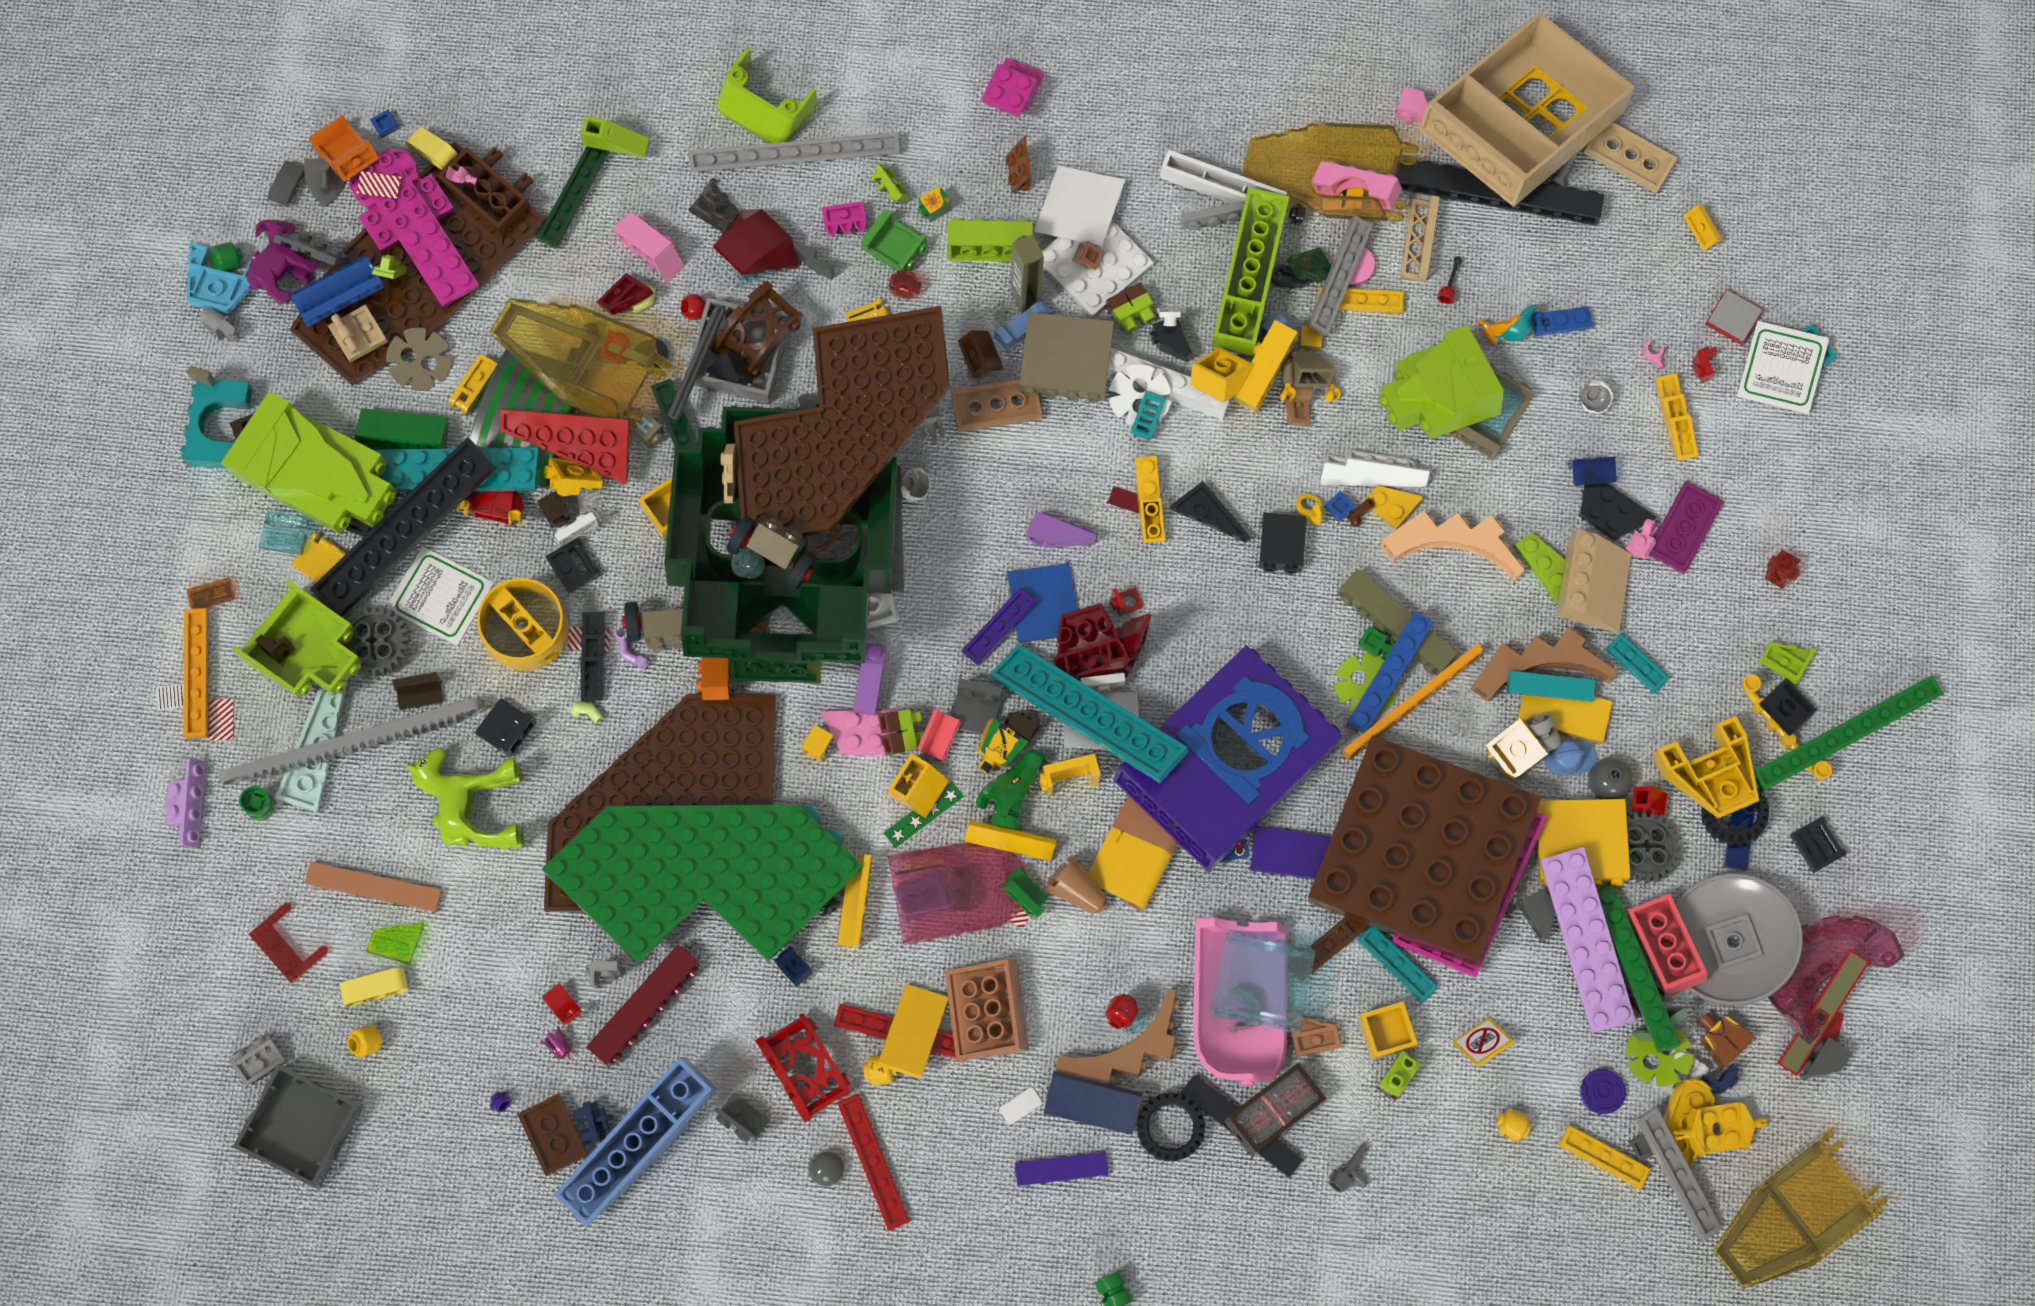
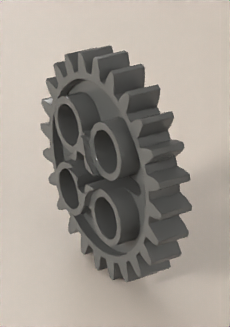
[343,606,411,678]
[1626,811,1682,884]

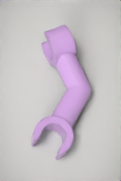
[614,629,649,670]

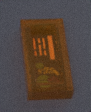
[186,577,236,609]

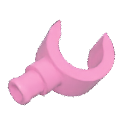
[446,166,477,184]
[1643,340,1664,369]

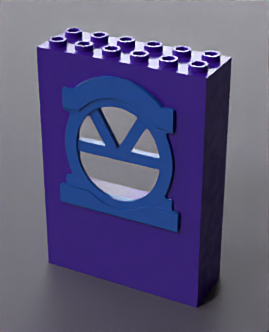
[1113,645,1343,873]

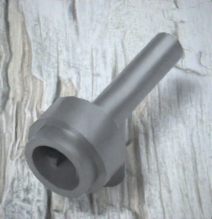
[1328,1144,1369,1193]

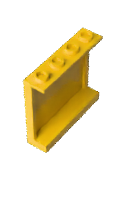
[1537,799,1630,887]

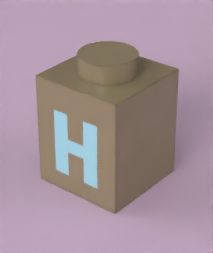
[630,410,664,448]

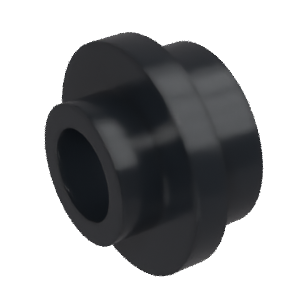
[1289,204,1306,225]

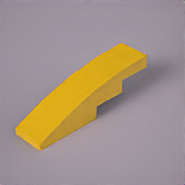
[1654,373,1699,461]

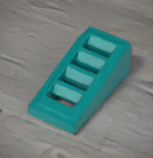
[1130,390,1166,440]

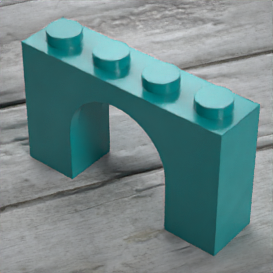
[181,379,253,469]

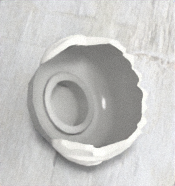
[1581,380,1614,414]
[899,467,931,501]

